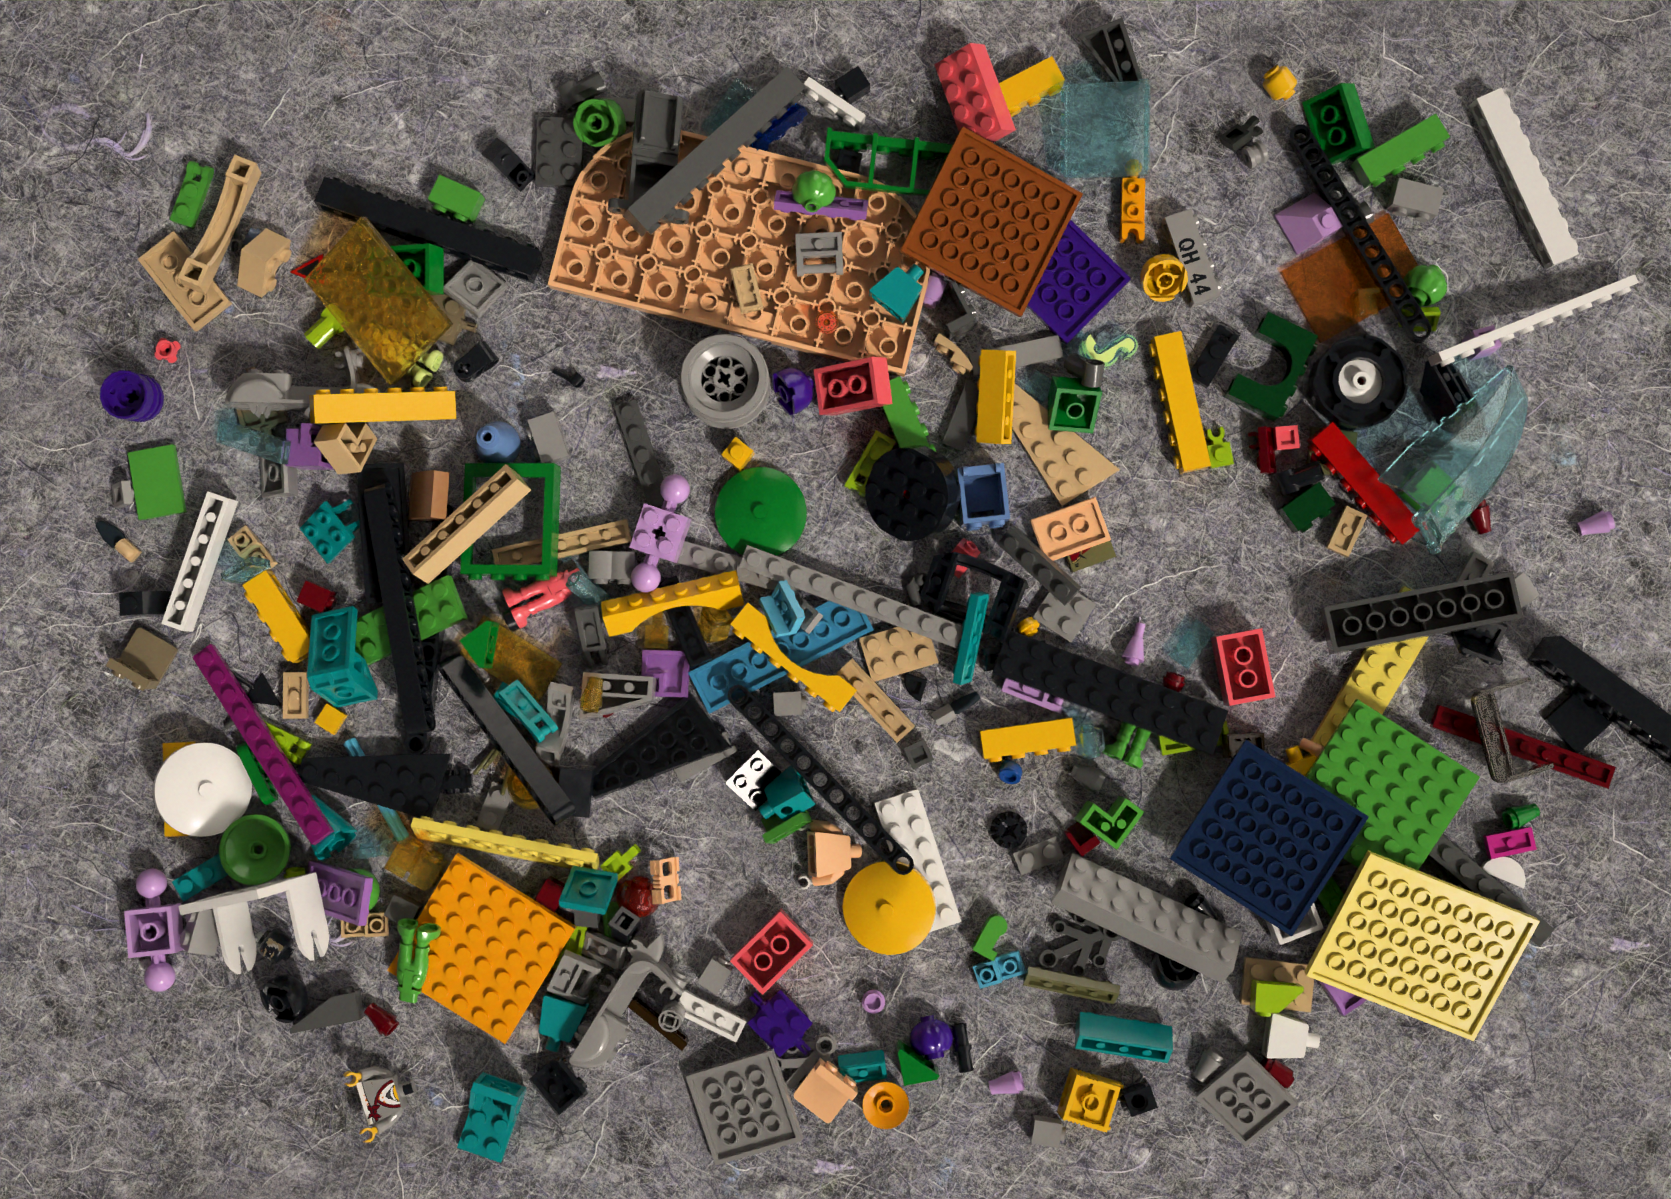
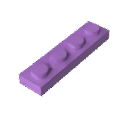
[774,190,868,220]

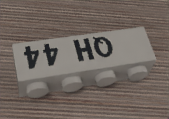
[1161,209,1221,308]

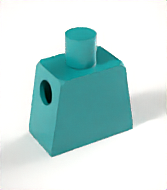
[869,264,924,323]
[759,765,816,821]
[539,992,590,1052]

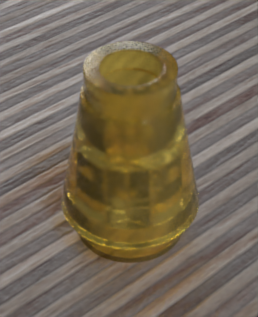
[579,677,603,713]

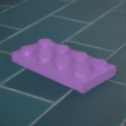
[307,860,373,926]

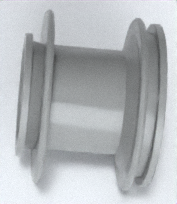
[680,334,770,429]

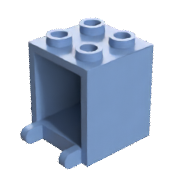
[954,463,1010,531]

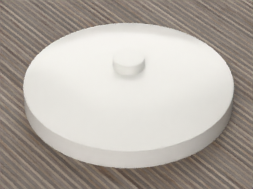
[153,743,252,837]

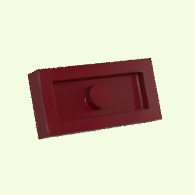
[1248,426,1277,474]

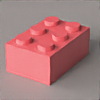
[813,357,893,416]
[1211,628,1275,706]
[730,908,814,995]

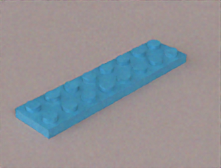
[688,601,874,714]

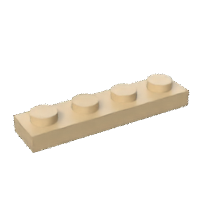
[835,658,915,743]

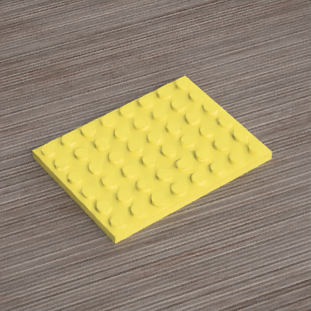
[1304,850,1540,1041]

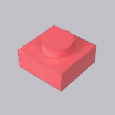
[1273,425,1300,451]

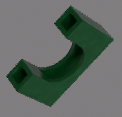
[1224,312,1318,421]

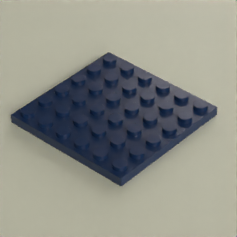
[1169,739,1369,936]

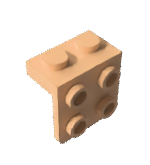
[794,1058,858,1123]

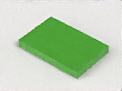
[127,444,187,521]

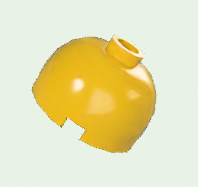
[1140,254,1188,302]

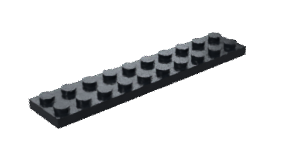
[992,631,1228,755]

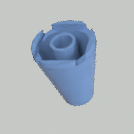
[475,421,521,463]

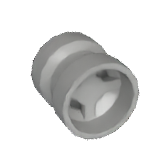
[658,1001,686,1032]

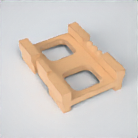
[650,857,681,904]

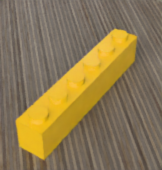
[1148,331,1211,474]
[309,387,456,423]

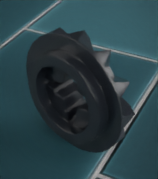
[990,811,1028,849]

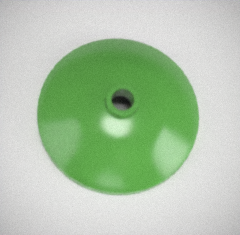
[219,814,291,885]

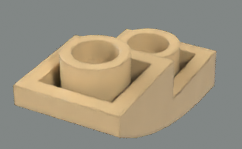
[933,333,973,375]
[227,525,278,576]
[341,912,389,938]

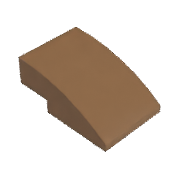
[407,470,449,521]

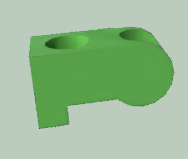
[971,914,1007,961]

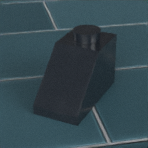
[119,591,172,617]

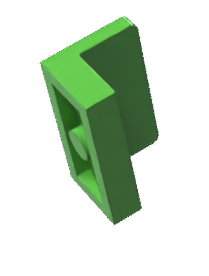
[761,810,813,844]

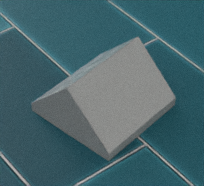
[260,446,298,498]

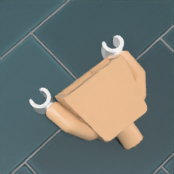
[798,820,862,890]

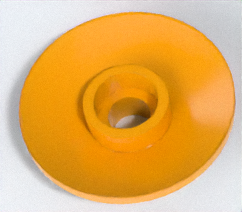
[862,1081,909,1129]

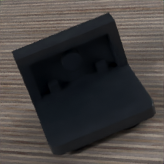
[1451,623,1508,665]
[529,1057,588,1116]

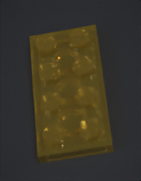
[460,615,563,703]

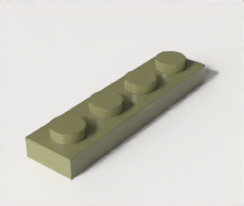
[1023,967,1120,1004]

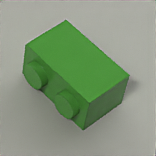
[428,174,485,223]

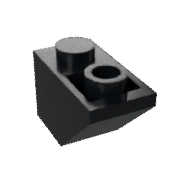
[481,137,535,192]

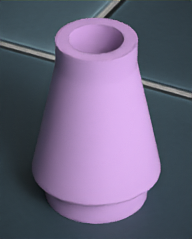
[1576,511,1615,536]
[989,1070,1025,1095]

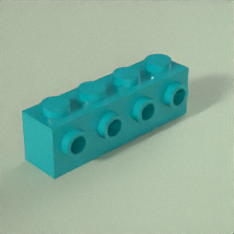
[1075,1012,1173,1063]

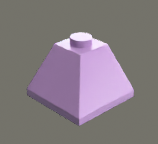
[1274,193,1343,255]

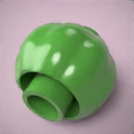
[792,170,836,212]
[1403,265,1447,307]

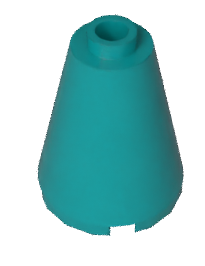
[309,795,357,860]

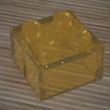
[384,838,449,891]

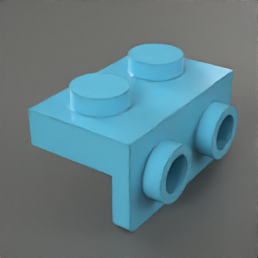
[759,580,805,637]

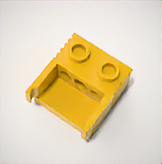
[1057,1067,1124,1133]

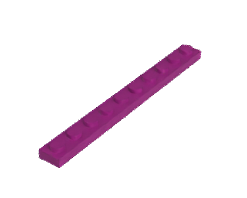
[192,644,334,845]

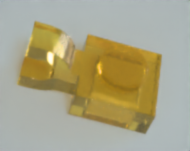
[644,611,669,649]

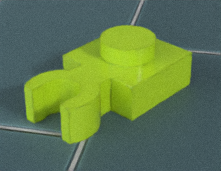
[1206,427,1234,469]

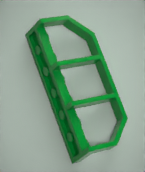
[824,127,953,197]

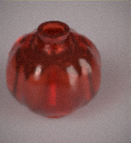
[616,876,659,918]

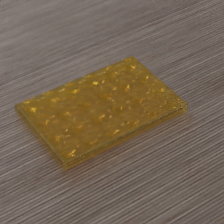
[304,217,453,385]

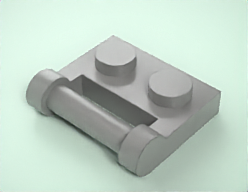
[795,232,843,277]
[547,949,604,1005]

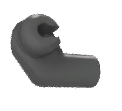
[906,573,927,607]

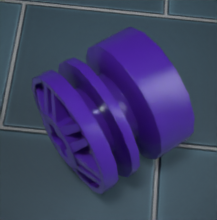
[100,370,164,422]

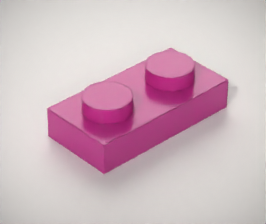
[1483,826,1537,859]

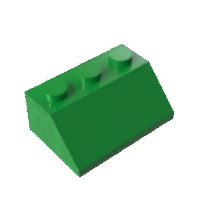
[1302,83,1375,165]

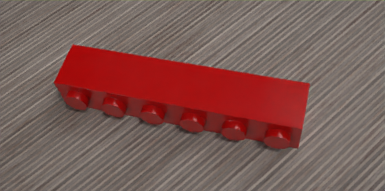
[1307,422,1424,545]

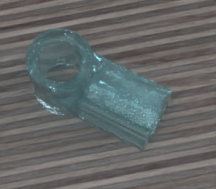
[566,571,612,611]

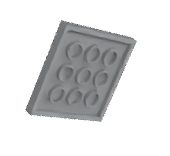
[686,1048,804,1166]

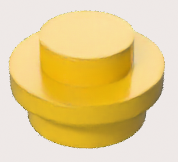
[1017,617,1040,637]

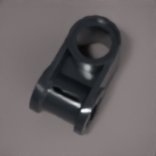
[453,341,499,383]

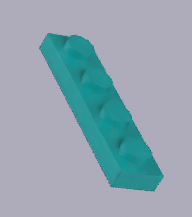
[953,591,990,685]

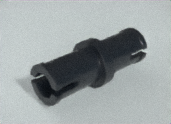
[951,1023,974,1073]

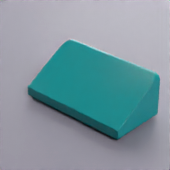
[838,1050,887,1083]

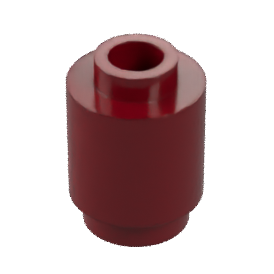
[1260,1057,1294,1089]

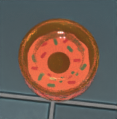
[815,310,838,334]

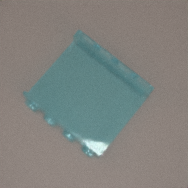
[1060,79,1151,179]

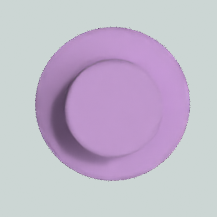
[862,990,885,1014]

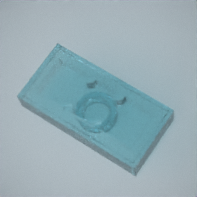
[220,557,271,584]
[1169,619,1215,670]

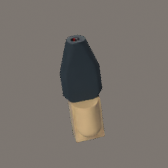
[96,520,142,563]

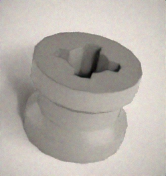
[1241,140,1269,169]

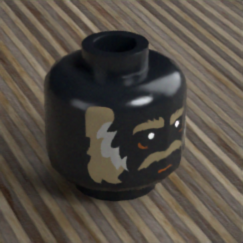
[257,928,294,964]

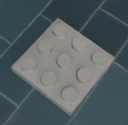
[1196,1051,1298,1147]

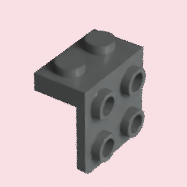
[944,280,977,342]

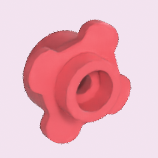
[154,338,181,363]

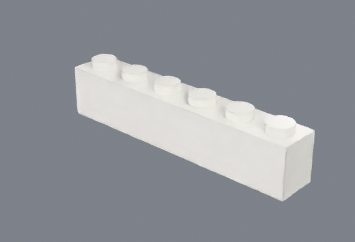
[161,491,238,632]

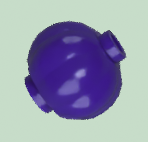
[910,1015,953,1060]

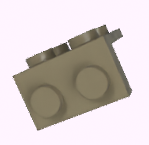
[106,628,178,691]

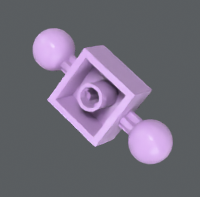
[629,474,692,592]
[124,868,184,992]

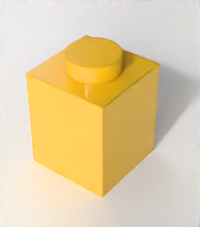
[721,437,755,472]

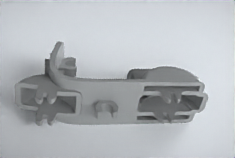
[224,346,381,421]
[569,933,688,1068]

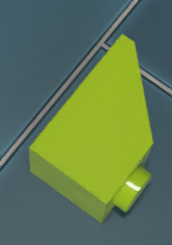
[1250,980,1304,1017]

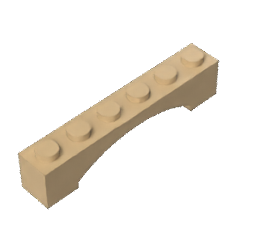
[178,154,261,295]

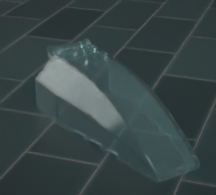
[1378,365,1528,554]

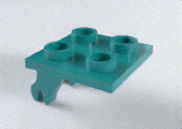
[299,499,360,564]

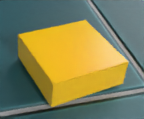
[314,703,348,735]

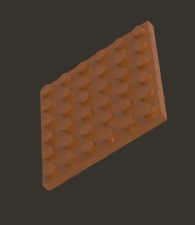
[899,127,1083,317]

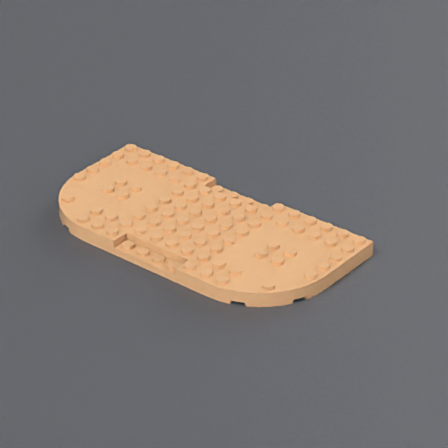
[548,130,930,377]

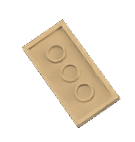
[138,231,233,332]

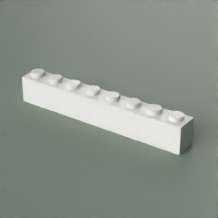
[1469,88,1579,270]

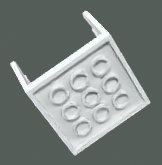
[179,872,329,975]

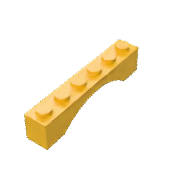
[601,570,744,637]
[730,603,857,712]

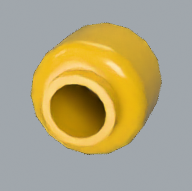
[1262,65,1297,101]

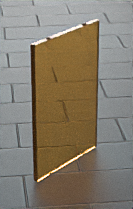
[1280,213,1418,343]

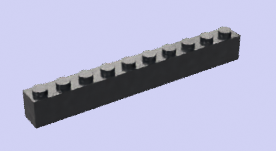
[314,177,543,284]

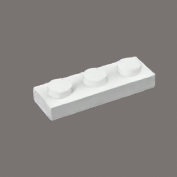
[804,77,866,129]
[678,990,747,1042]

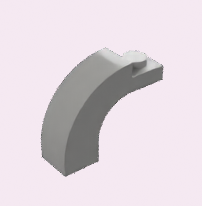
[536,682,575,766]

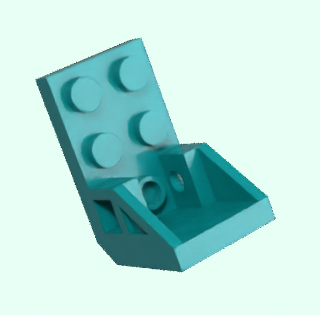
[307,606,378,708]
[457,1072,527,1163]

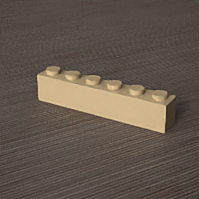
[402,464,531,584]

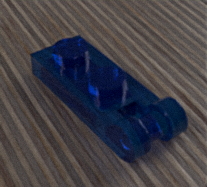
[749,103,808,151]

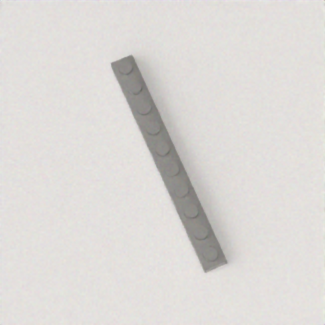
[739,545,963,648]

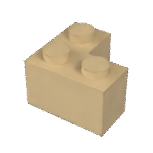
[237,228,291,298]
[314,423,377,475]

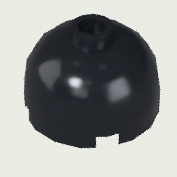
[1150,952,1199,991]
[260,975,308,1024]

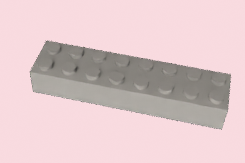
[1051,853,1242,983]

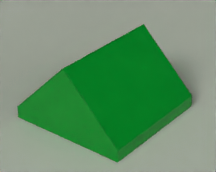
[459,621,500,668]
[896,1040,940,1086]

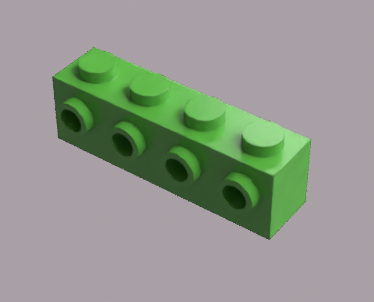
[1351,114,1450,189]

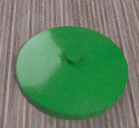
[715,467,807,556]

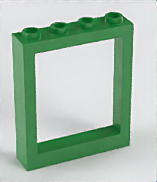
[460,463,561,581]

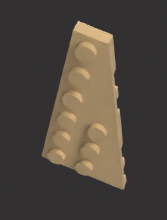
[1012,384,1120,507]

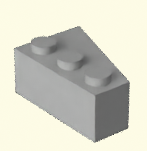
[579,672,656,721]

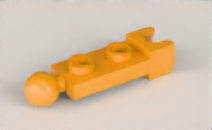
[1119,159,1145,244]

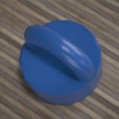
[998,760,1023,784]

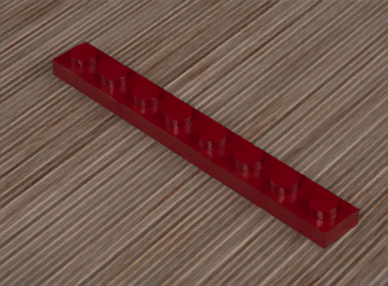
[1430,705,1616,789]

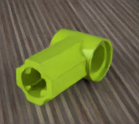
[304,303,352,349]

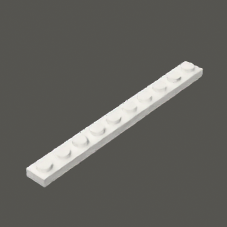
[1428,275,1639,367]

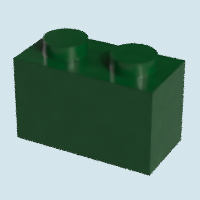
[1277,482,1335,533]

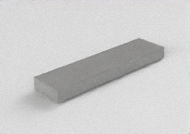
[969,335,1063,377]

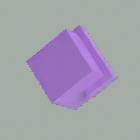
[285,423,334,470]

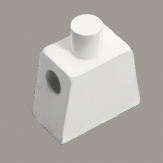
[1261,1013,1320,1059]

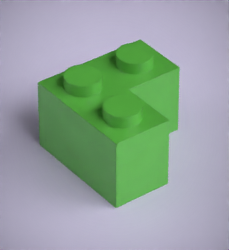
[1074,795,1144,850]

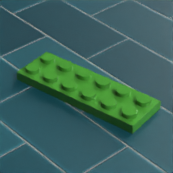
[355,575,468,666]

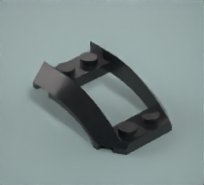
[920,552,1029,643]

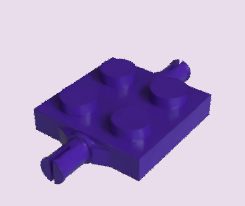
[747,990,813,1057]

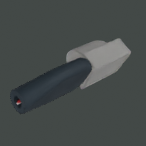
[931,691,981,726]

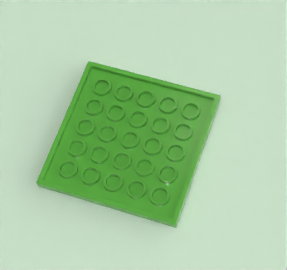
[1305,699,1480,870]

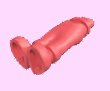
[502,568,586,629]

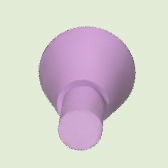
[1121,623,1145,666]

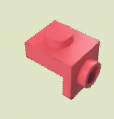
[952,538,981,578]

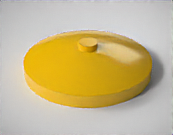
[843,861,936,955]

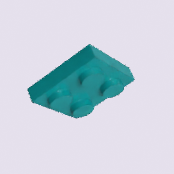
[559,866,618,915]

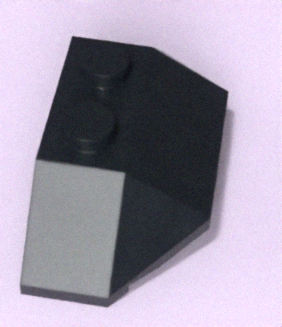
[1420,360,1487,443]

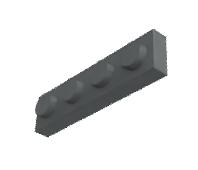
[997,526,1082,606]

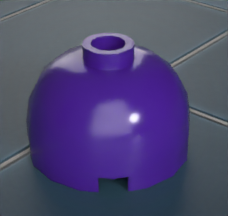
[772,368,815,415]

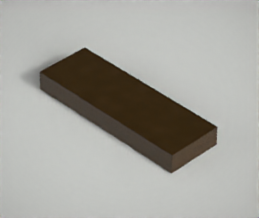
[627,996,689,1051]

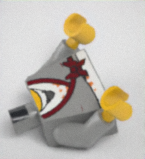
[343,1066,416,1143]

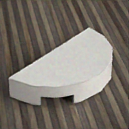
[1480,857,1526,888]

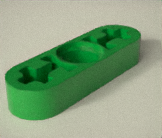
[236,741,278,805]

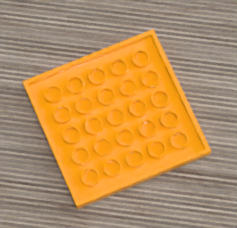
[387,853,577,1044]

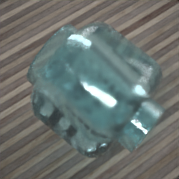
[1074,723,1105,759]

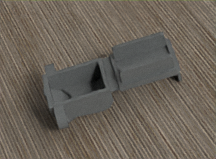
[607,90,690,225]

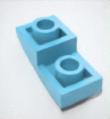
[973,950,1026,989]

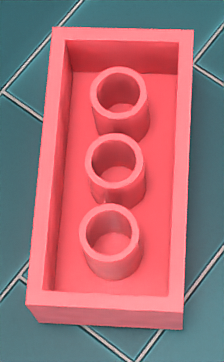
[934,43,1016,143]

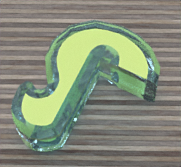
[1079,331,1138,370]

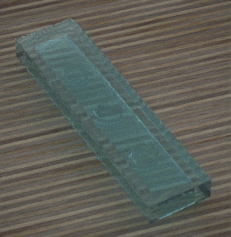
[216,420,291,464]

